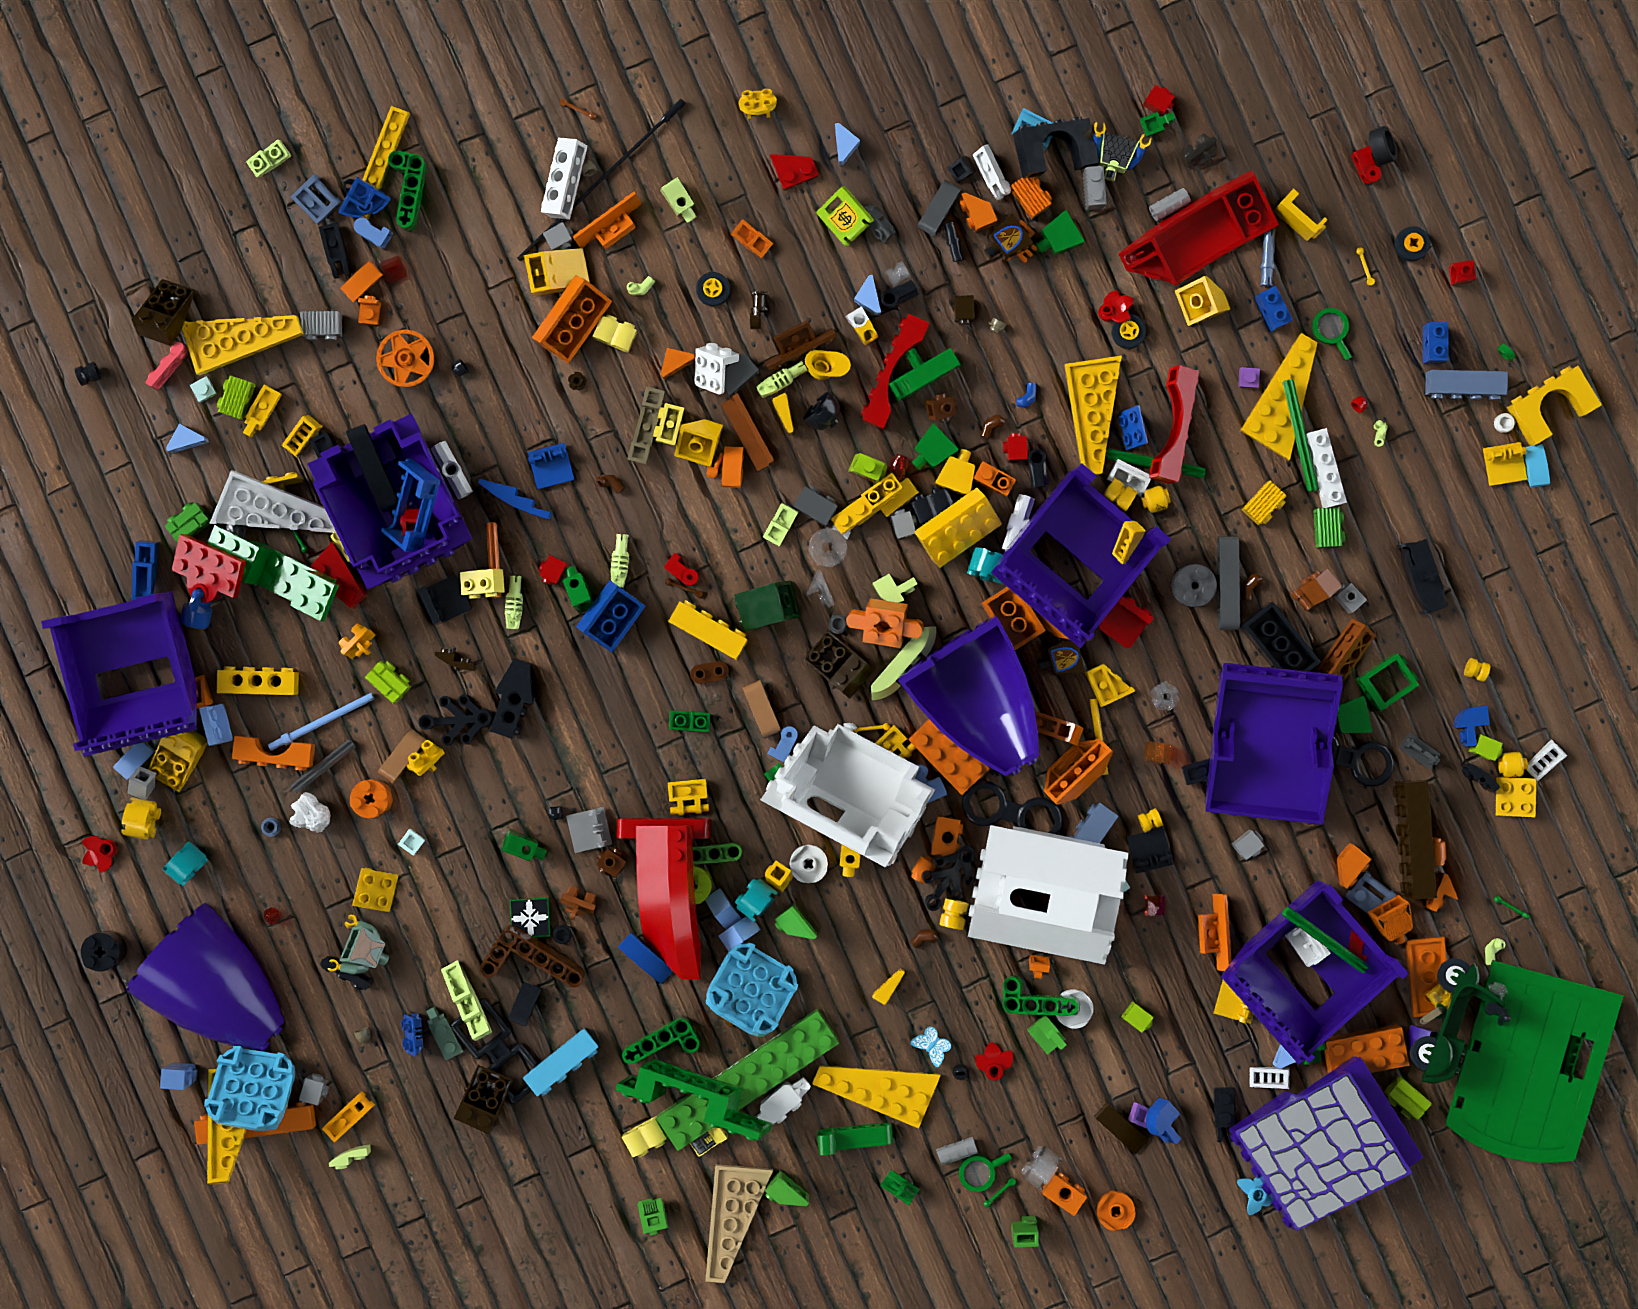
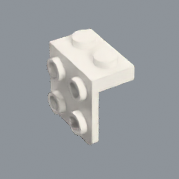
[695,343,739,394]

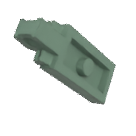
[426,1006,464,1060]

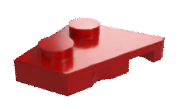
[770,154,819,191]

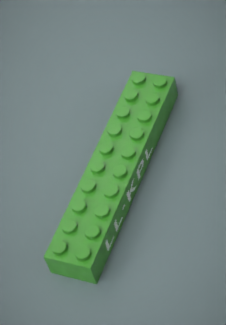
[656,1008,839,1151]

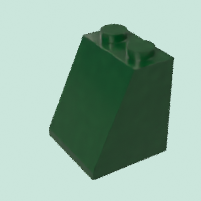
[734,580,800,632]

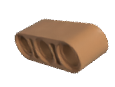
[742,680,781,738]
[378,729,426,784]

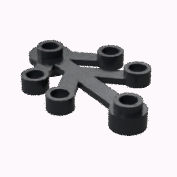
[418,695,494,746]
[922,845,975,911]

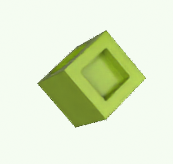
[1469,734,1503,761]
[1121,1001,1154,1033]

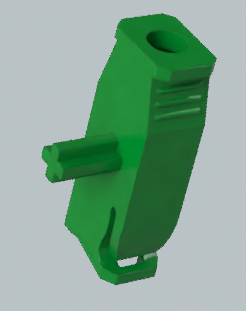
[888,348,961,403]

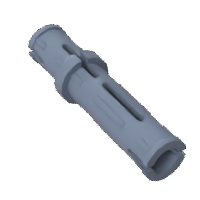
[1260,228,1276,287]

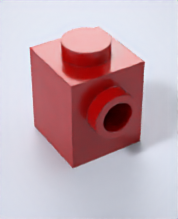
[1142,84,1175,117]
[1003,433,1028,462]
[400,508,420,536]
[538,555,569,586]

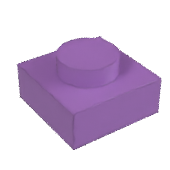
[1238,367,1260,389]
[1127,1102,1149,1128]

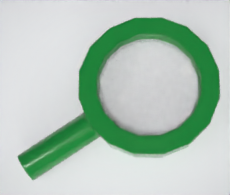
[1311,308,1352,361]
[958,1153,1012,1192]

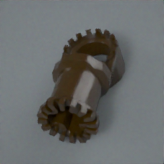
[750,291,768,329]

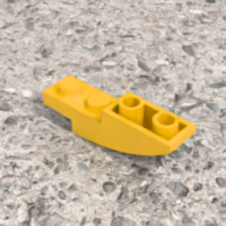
[831,473,903,535]

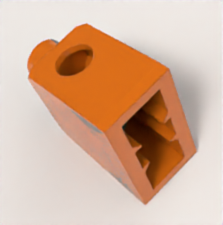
[1368,895,1413,944]

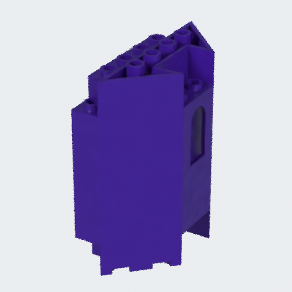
[307,413,472,589]

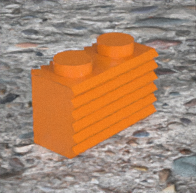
[1011,177,1052,220]

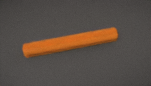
[486,522,502,598]

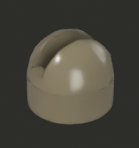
[581,160,597,177]
[354,1027,371,1043]

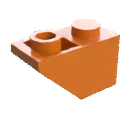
[959,193,998,233]
[973,461,1016,497]
[1337,843,1371,889]

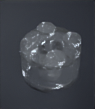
[808,528,847,568]
[1021,1145,1063,1191]

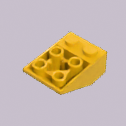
[524,248,590,297]
[148,730,208,792]

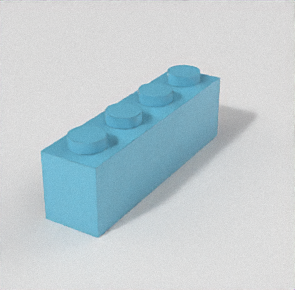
[523,1028,599,1096]

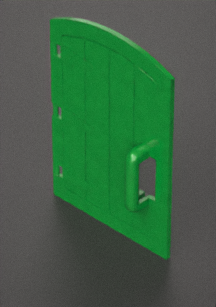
[1445,960,1624,1163]

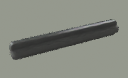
[291,739,356,793]

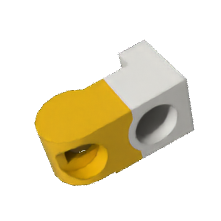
[845,306,878,346]

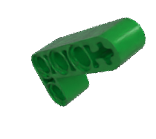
[388,151,427,232]
[1003,975,1081,1016]
[622,1016,700,1064]
[817,1122,893,1155]

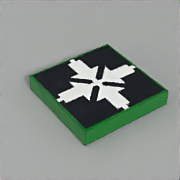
[510,897,551,938]

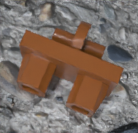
[561,886,596,920]

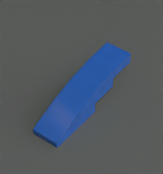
[478,479,552,521]

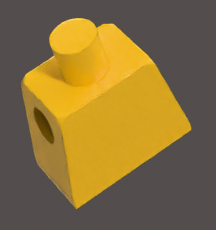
[934,449,975,496]
[840,844,860,877]

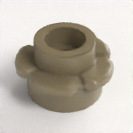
[989,317,1007,334]

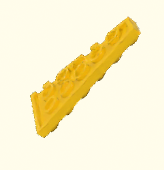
[182,315,304,376]
[1240,333,1317,461]
[1064,356,1122,475]
[812,1065,941,1129]
[207,1069,247,1185]

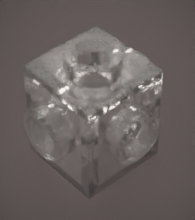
[1148,680,1180,711]

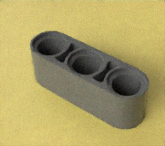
[917,180,962,237]

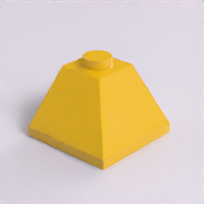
[1175,276,1230,326]
[674,419,723,467]

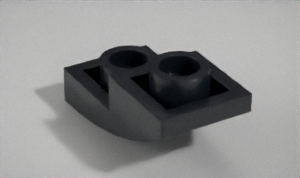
[1460,762,1501,792]
[508,982,542,1027]

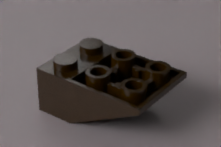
[131,279,195,346]
[803,630,874,699]
[453,1065,513,1134]

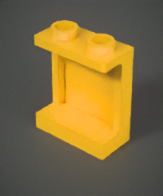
[1273,188,1328,241]

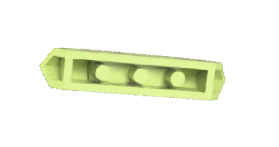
[871,627,936,700]

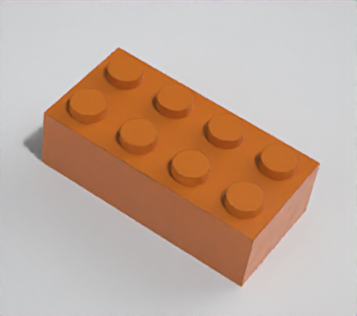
[532,275,612,364]
[908,719,990,795]
[1323,1024,1409,1073]

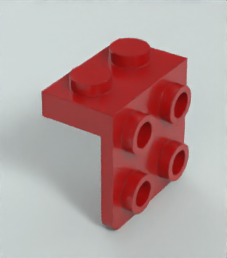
[1099,595,1154,649]

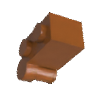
[1290,568,1342,612]

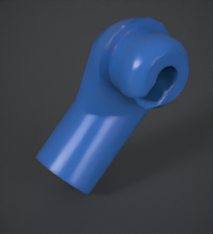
[1016,383,1037,408]

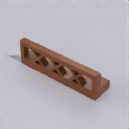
[721,393,775,472]
[1315,619,1376,683]

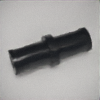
[943,222,964,262]

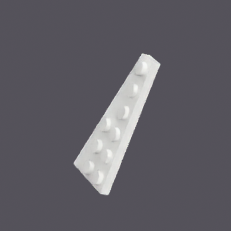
[209,470,335,533]

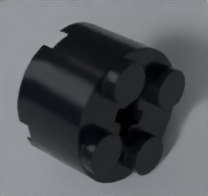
[81,931,126,972]

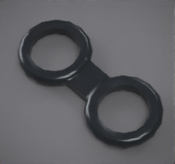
[1332,735,1394,787]
[962,781,1062,835]

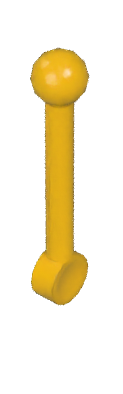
[1356,247,1375,286]

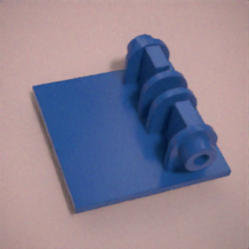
[1118,405,1148,450]
[528,443,574,489]
[401,1013,423,1057]

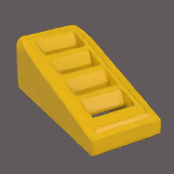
[772,392,794,435]
[282,415,322,457]
[1112,521,1146,564]
[872,968,905,1005]

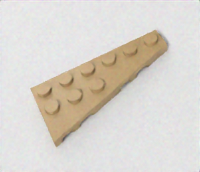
[706,1164,773,1283]

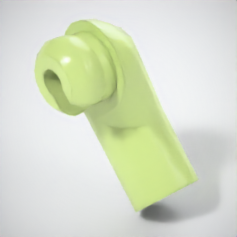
[627,276,655,296]
[1373,420,1387,447]
[1485,938,1506,965]

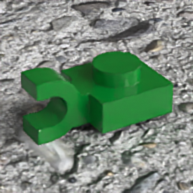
[1139,112,1175,138]

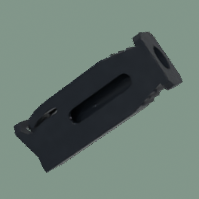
[1397,539,1449,615]

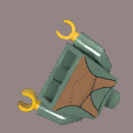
[328,915,389,974]

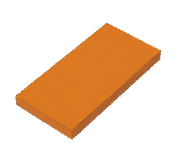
[1405,936,1447,1017]

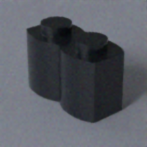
[911,487,953,525]

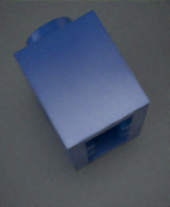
[1254,286,1293,332]
[1423,322,1448,364]

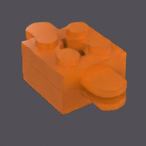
[846,598,924,648]

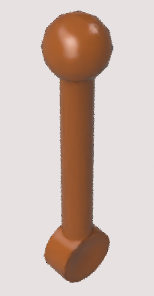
[560,98,596,120]

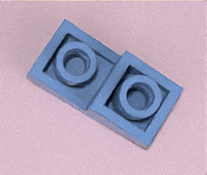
[113,742,156,780]

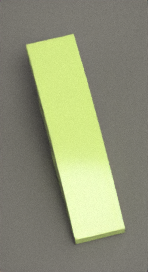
[441,960,492,1041]

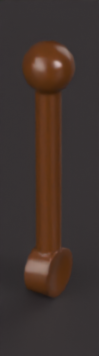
[665,578,703,598]

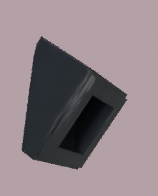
[947,156,976,184]

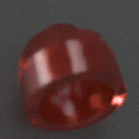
[264,907,280,925]

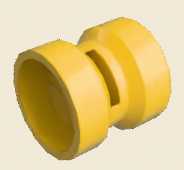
[1464,658,1490,682]
[1138,808,1163,833]

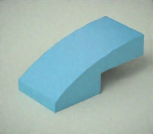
[1524,444,1550,488]

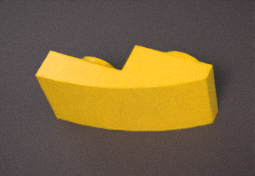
[881,478,919,517]

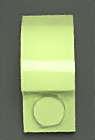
[872,574,917,603]

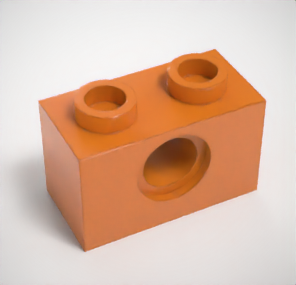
[930,816,963,856]
[1041,1171,1087,1216]

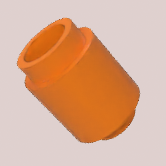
[1433,837,1446,866]
[911,855,936,884]

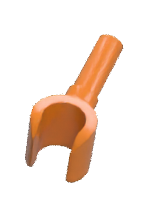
[706,453,724,478]

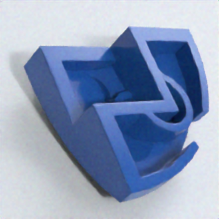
[338,177,391,218]

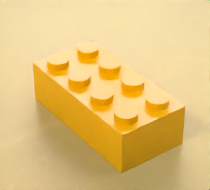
[914,488,1002,568]
[668,600,748,660]

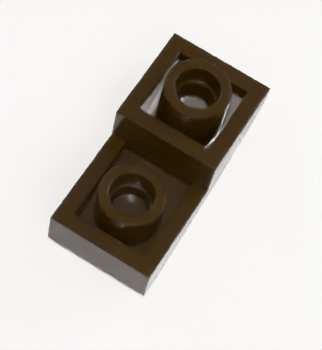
[435,648,475,671]

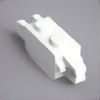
[755,1077,811,1125]

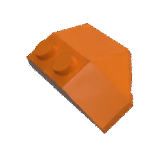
[1044,738,1113,805]

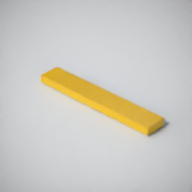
[362,106,410,220]

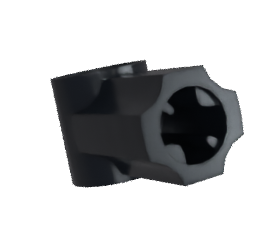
[880,280,919,310]
[1027,449,1048,488]

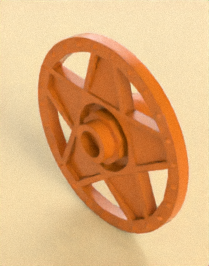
[376,330,434,387]

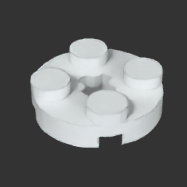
[790,844,828,883]
[1054,989,1093,1029]

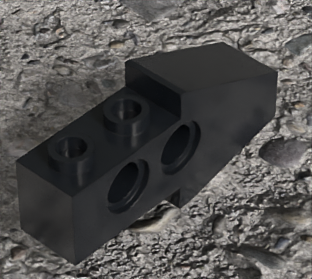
[490,658,534,739]

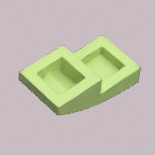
[763,502,799,546]

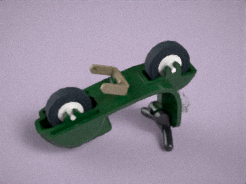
[1410,958,1511,1084]

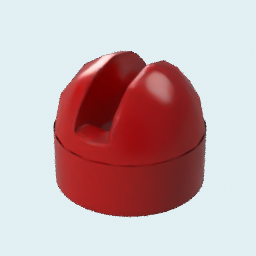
[1350,396,1368,413]

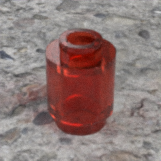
[886,454,910,483]

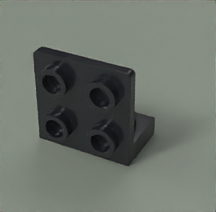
[417,575,472,625]

